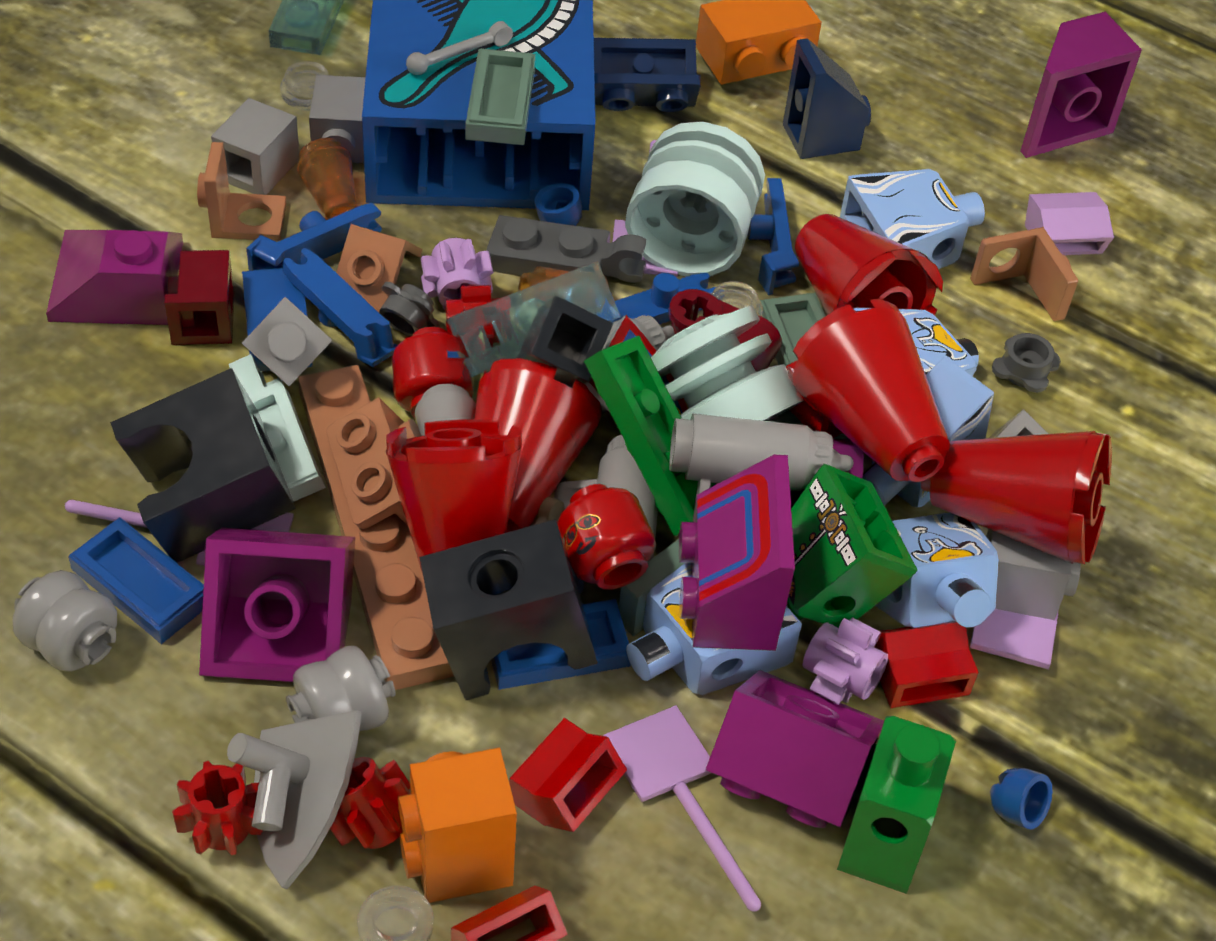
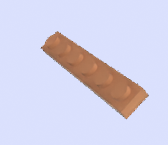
[298,365,454,690]

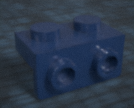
[594,38,701,112]

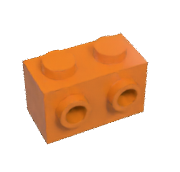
[696,0,822,85]
[398,747,517,904]

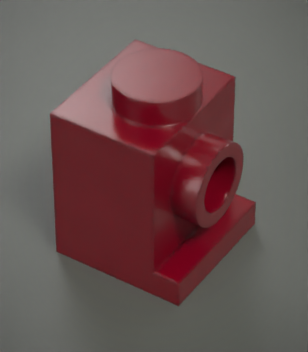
[164,250,235,345]

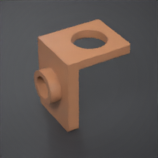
[197,142,287,241]
[336,224,423,312]
[970,227,1078,321]

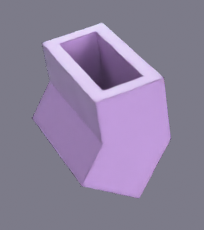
[1025,192,1114,255]

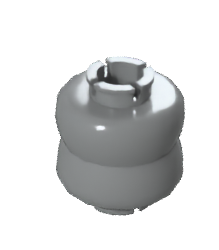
[13,570,117,672]
[286,646,396,731]

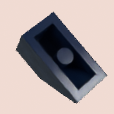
[783,39,871,159]

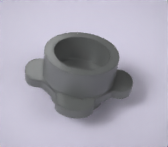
[379,282,440,337]
[992,333,1061,393]

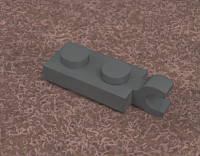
[486,215,646,287]

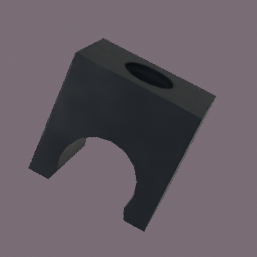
[110,368,296,563]
[419,519,598,701]

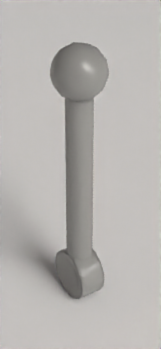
[406,21,513,75]

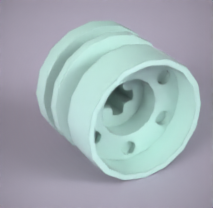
[625,122,765,277]
[651,306,804,421]

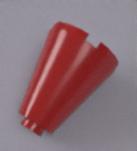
[795,214,943,316]
[788,299,950,482]
[474,358,602,533]
[386,419,523,575]
[921,431,1112,565]

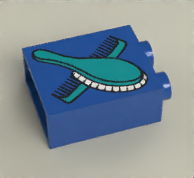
[362,0,595,210]

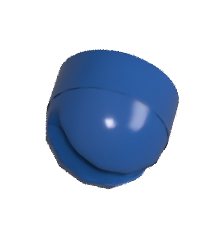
[535,183,582,226]
[990,768,1053,830]

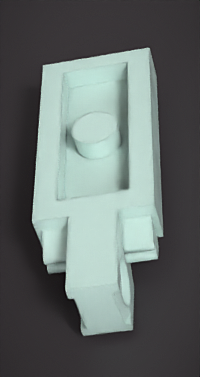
[228,354,326,501]

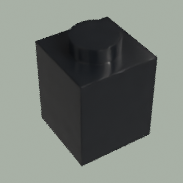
[517,296,614,388]

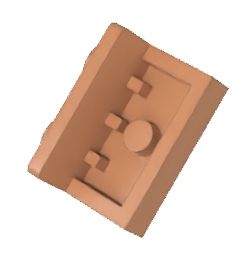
[326,397,421,530]

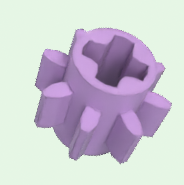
[421,238,494,309]
[803,617,888,705]

